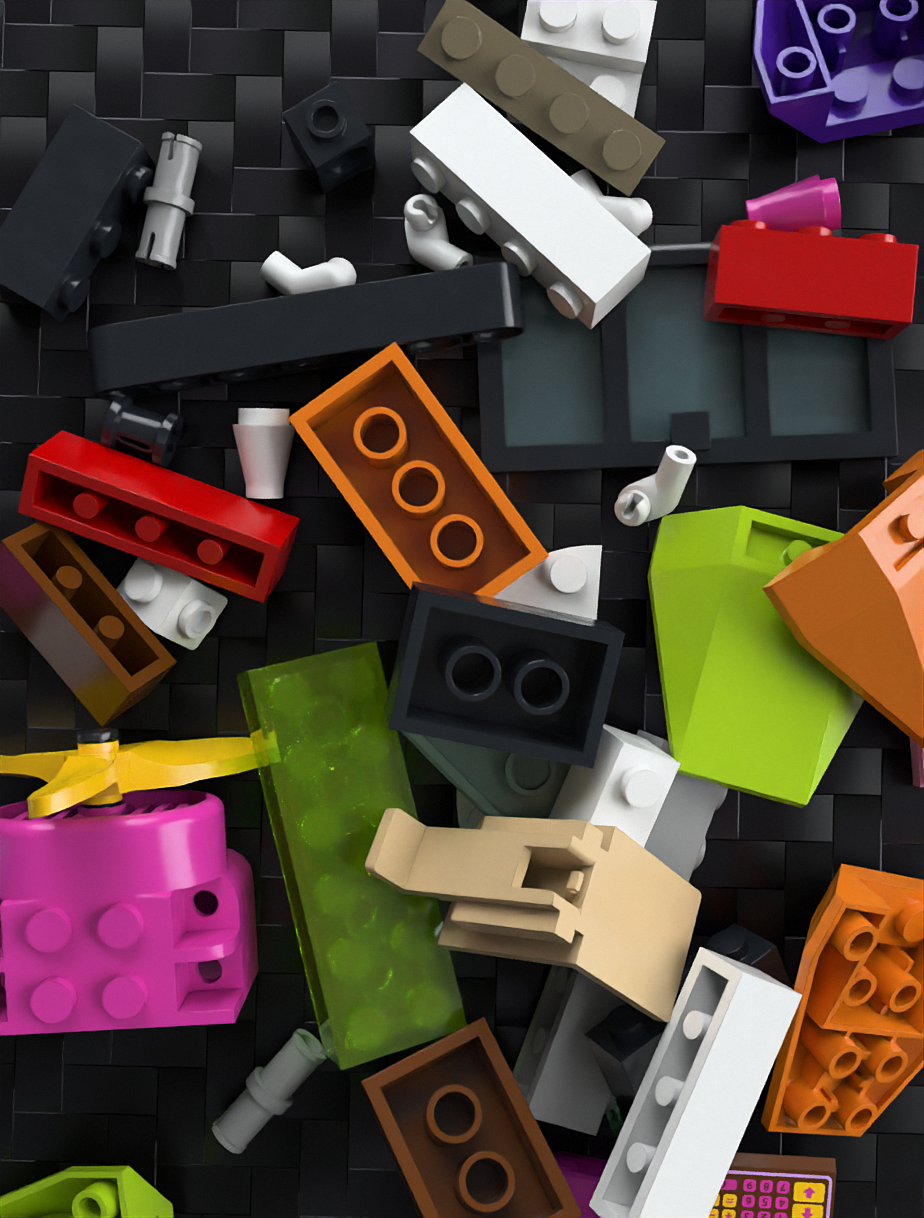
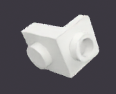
[116,557,228,650]

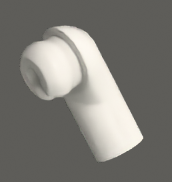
[570,169,653,237]
[404,194,474,272]
[259,251,357,296]
[614,445,696,527]

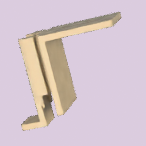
[365,808,702,1022]

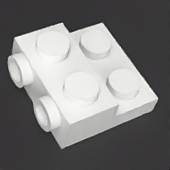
[507,0,657,124]

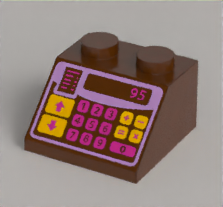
[708,1152,837,1218]

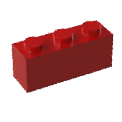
[703,220,919,340]

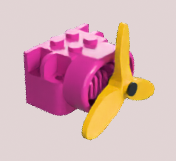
[0,728,270,1036]

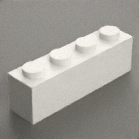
[410,82,651,330]
[589,947,802,1218]

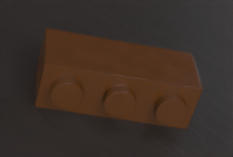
[0,521,177,727]

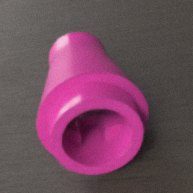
[745,174,841,232]

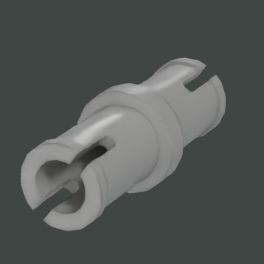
[135,132,203,270]
[212,1028,327,1154]

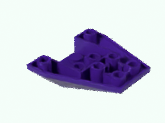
[752,0,924,143]

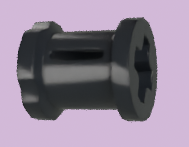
[101,394,184,468]

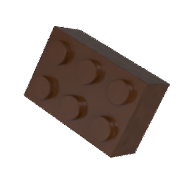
[361,1017,583,1218]

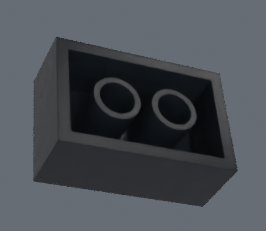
[384,581,625,769]

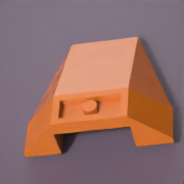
[762,449,924,749]
[761,864,924,1137]

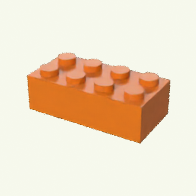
[288,342,549,598]

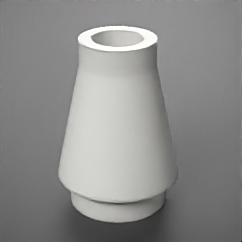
[232,408,295,499]

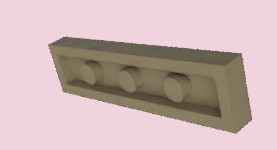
[417,0,666,197]

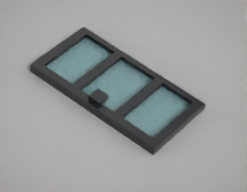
[473,235,898,475]

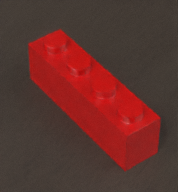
[18,430,300,603]

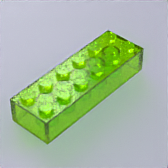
[236,641,467,1070]

